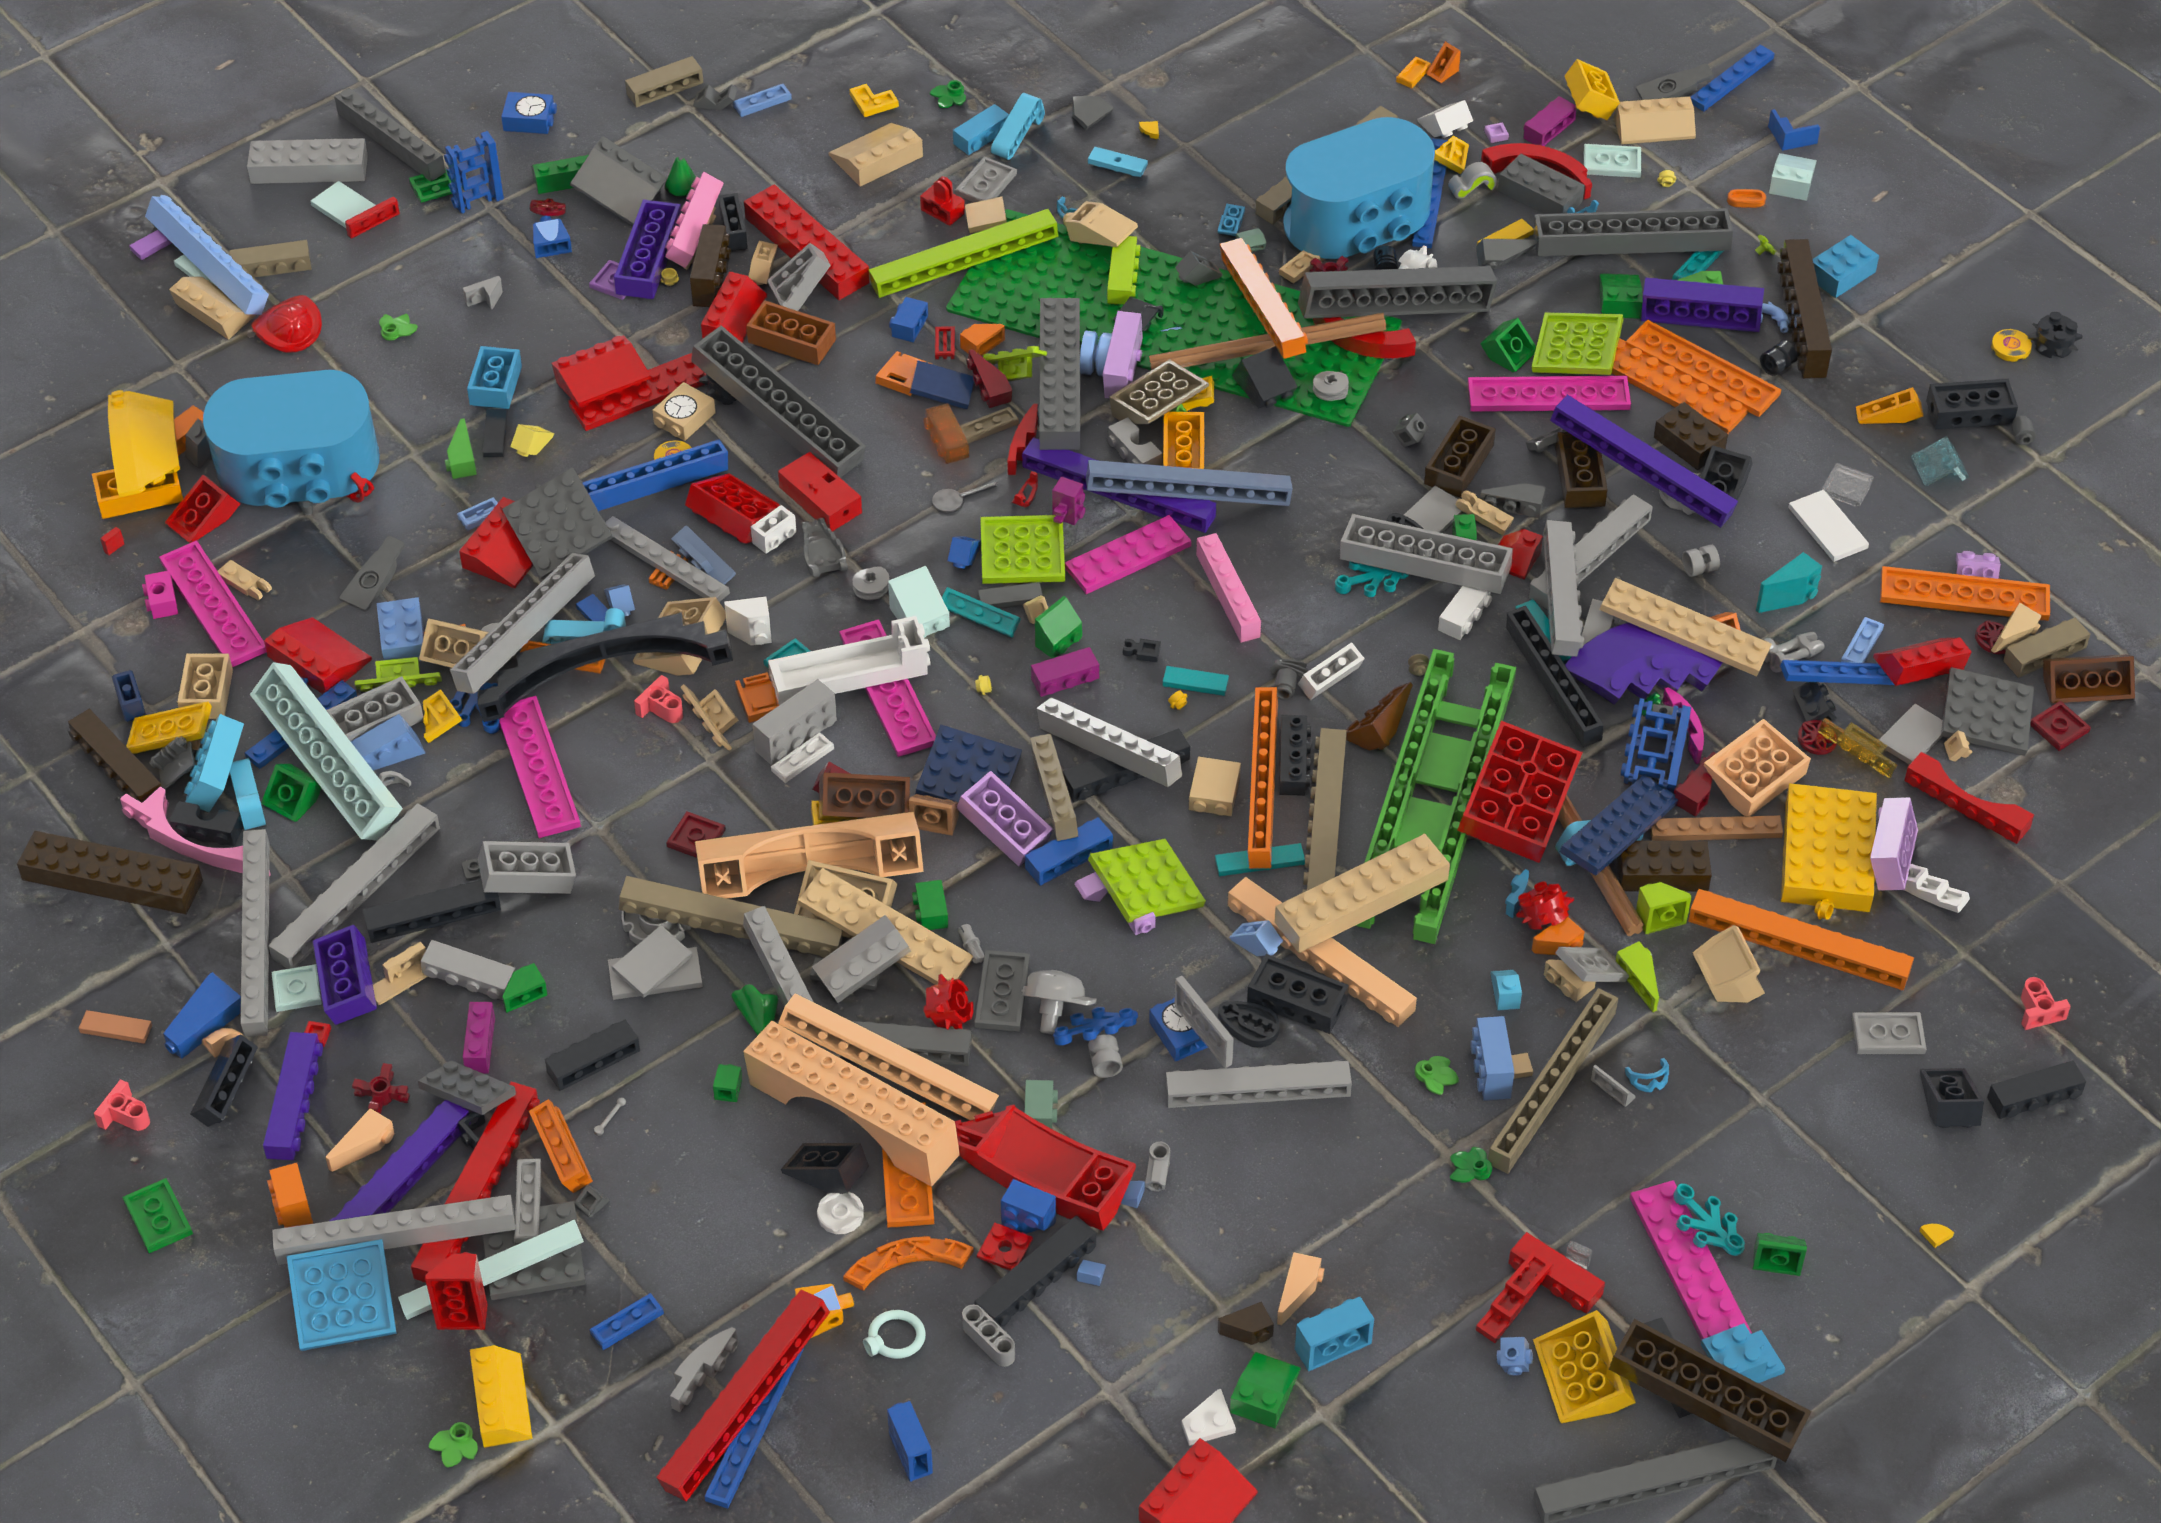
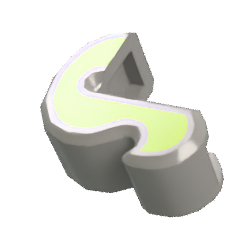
[1448,162,1497,199]

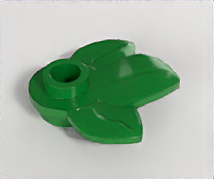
[930,80,966,108]
[1450,1147,1492,1183]

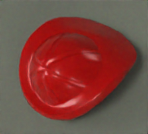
[251,295,322,353]

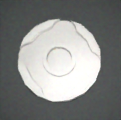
[817,1192,864,1234]

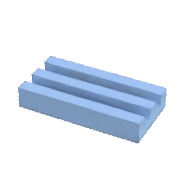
[457,497,498,531]

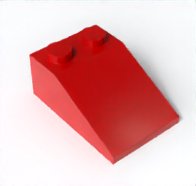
[165,475,240,543]

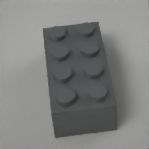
[1498,154,1585,214]

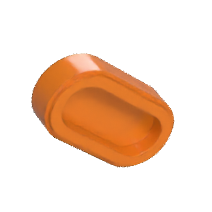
[1727,189,1766,208]

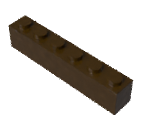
[68,708,162,803]

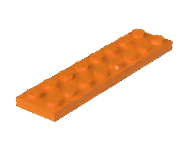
[1626,319,1781,417]
[1611,338,1749,434]
[1880,566,2050,621]

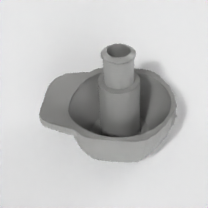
[1021,970,1097,1034]

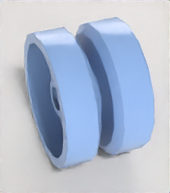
[1080,331,1112,376]

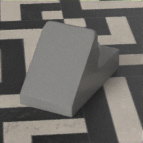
[463,276,503,310]

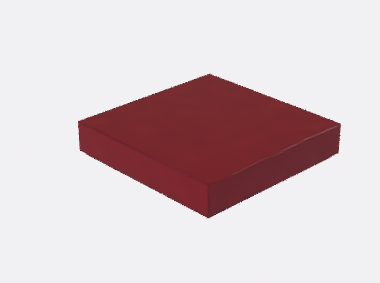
[2030,701,2091,751]
[666,811,726,858]

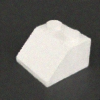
[1417,100,1473,138]
[724,597,772,645]

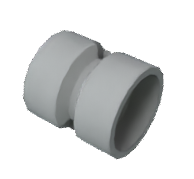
[1682,544,1720,577]
[1088,1035,1123,1078]

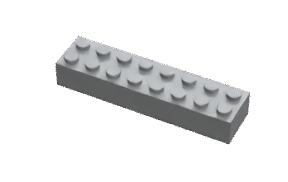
[1340,514,1513,594]

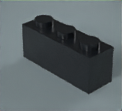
[718,193,748,251]

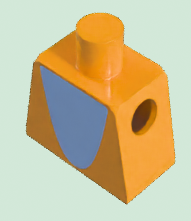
[795,1284,854,1338]

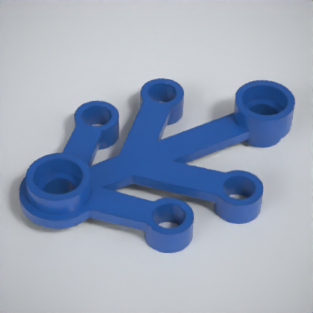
[450,682,500,734]
[1053,1007,1138,1045]

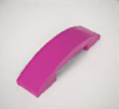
[1662,687,1704,764]

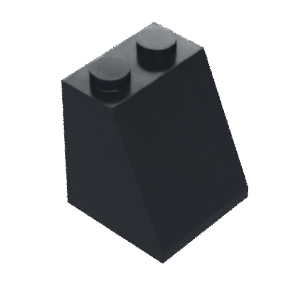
[1232,346,1298,409]

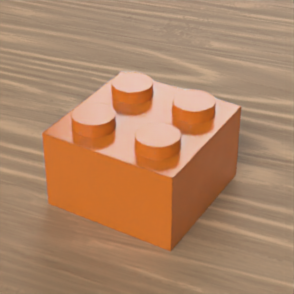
[267,1163,313,1228]

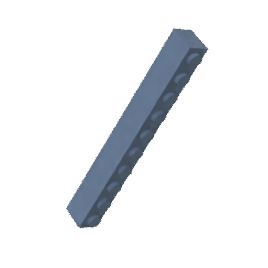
[1086,460,1293,506]

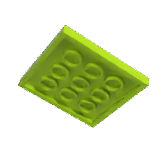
[1532,312,1623,375]
[981,515,1065,584]
[1088,839,1206,923]

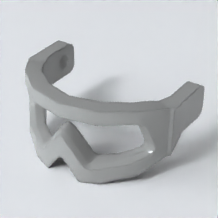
[378,771,411,787]

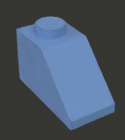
[604,584,635,616]

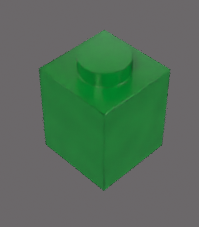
[713,1064,742,1102]

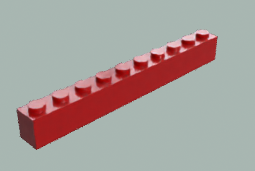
[411,1081,540,1283]
[656,1289,830,1502]

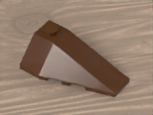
[1346,682,1413,751]

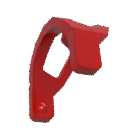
[1011,471,1038,508]
[347,472,374,503]

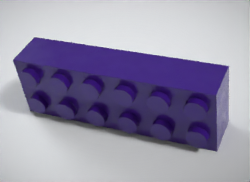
[614,199,681,299]
[1641,278,1764,332]

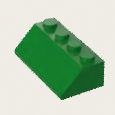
[531,155,589,194]

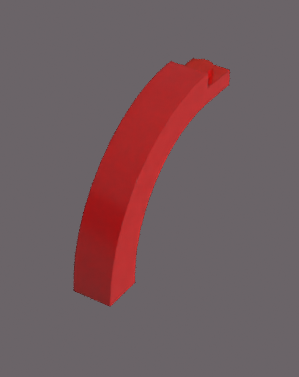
[1481,143,1592,200]
[1313,317,1416,358]

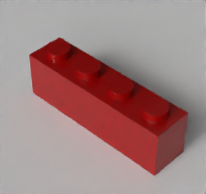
[1508,1232,1605,1314]

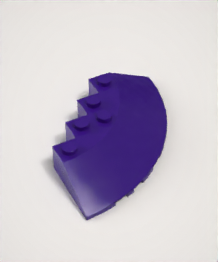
[1565,622,1723,705]

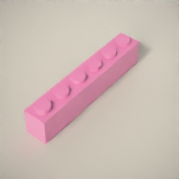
[665,172,724,268]
[1196,533,1261,643]

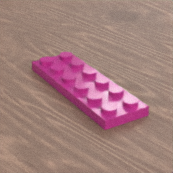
[1065,515,1191,594]

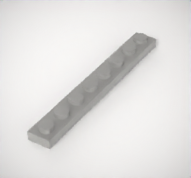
[605,516,730,602]

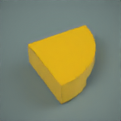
[1139,121,1159,139]
[1919,1224,1954,1248]

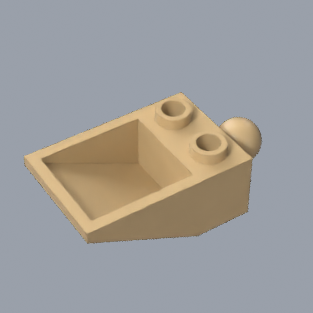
[1063,201,1138,247]

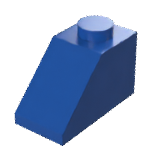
[948,536,981,569]

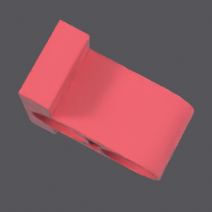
[634,675,683,723]
[2021,977,2070,1030]
[94,1079,150,1131]

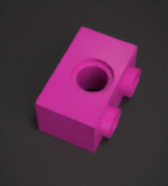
[142,570,179,619]

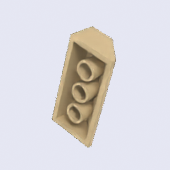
[1614,97,1696,144]
[169,277,256,340]

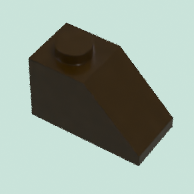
[1218,1301,1274,1345]

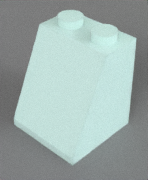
[888,566,950,638]

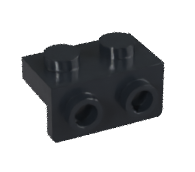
[1793,682,1837,722]

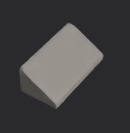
[1591,1065,1636,1107]

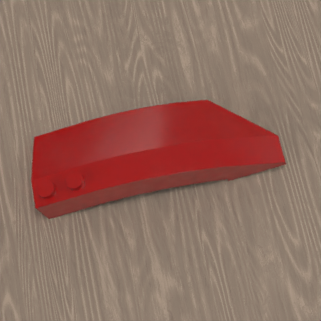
[955,1104,1136,1231]

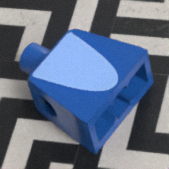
[533,216,572,258]

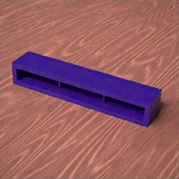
[263,1032,323,1160]

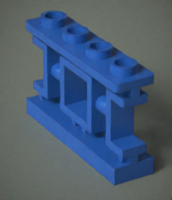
[444,131,504,214]
[1620,698,1691,793]

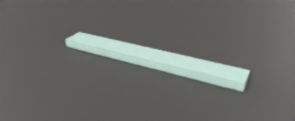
[398,1220,584,1320]

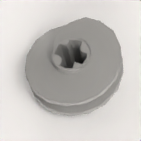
[1313,371,1349,401]
[852,567,890,600]

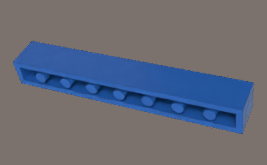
[583,439,728,511]

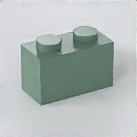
[1024,1080,1058,1129]

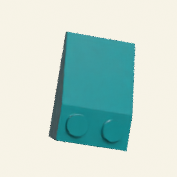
[1756,552,1822,613]

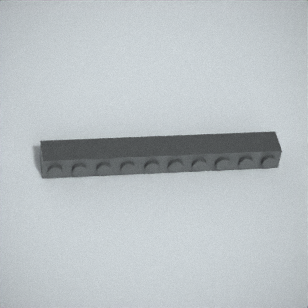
[1533,1437,1777,1523]

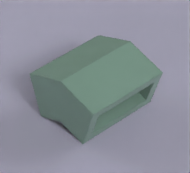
[1236,228,1266,252]

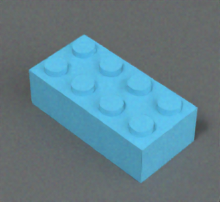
[184,714,244,812]

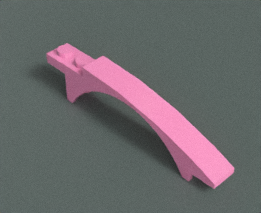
[120,787,271,876]

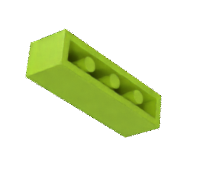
[1107,236,1141,304]

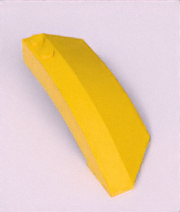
[108,390,180,497]

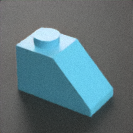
[1491,970,1522,1010]

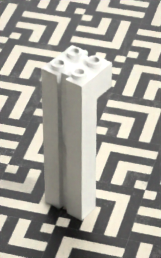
[768,616,930,705]

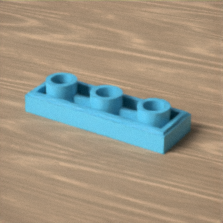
[1088,147,1148,177]

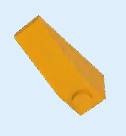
[1856,387,1924,424]

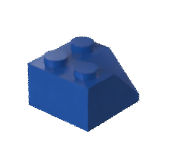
[1001,1179,1056,1234]

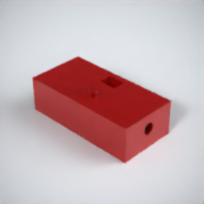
[778,452,862,532]

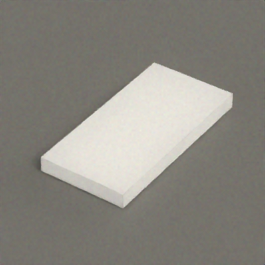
[1788,490,1869,562]

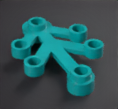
[1335,561,1409,597]
[1673,1184,1745,1256]

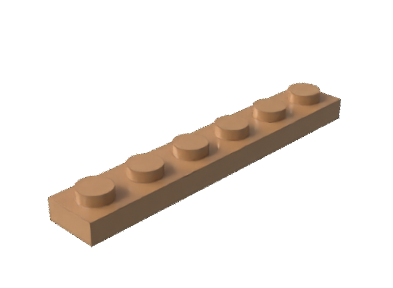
[1650,815,1783,841]

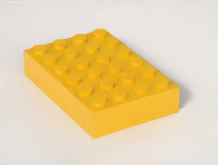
[1781,783,1877,912]

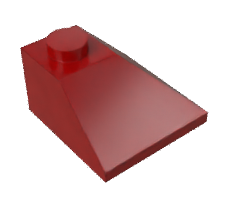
[1498,529,1543,580]

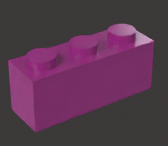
[1523,96,1577,146]
[1031,647,1099,697]
[463,1002,495,1074]

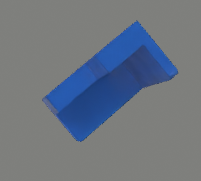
[1768,109,1820,151]

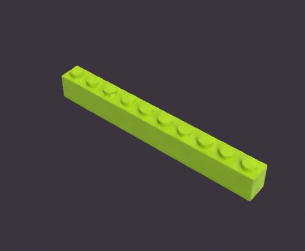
[869,209,1058,298]

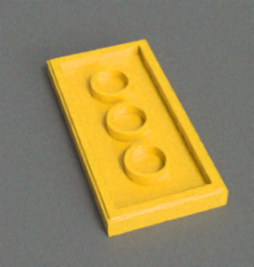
[126,701,212,754]

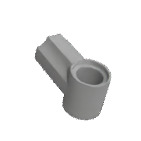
[1145,1141,1170,1192]

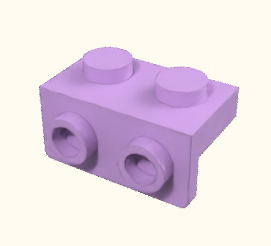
[1956,551,2001,579]

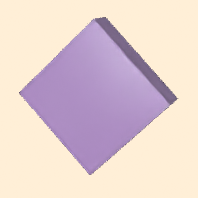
[1484,122,1509,143]

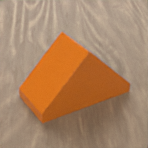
[1426,41,1461,83]

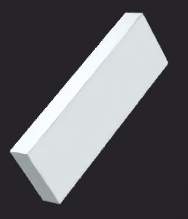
[771,732,834,783]

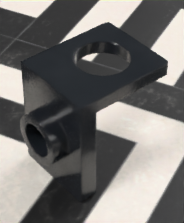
[458,1112,486,1150]

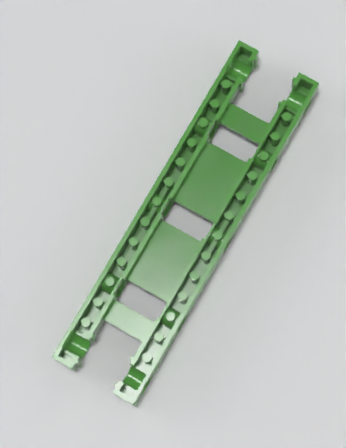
[1355,649,1516,944]

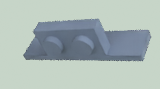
[671,526,736,585]

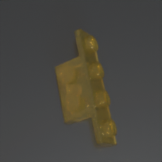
[1818,718,1897,778]

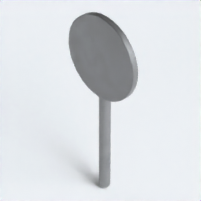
[932,482,997,513]

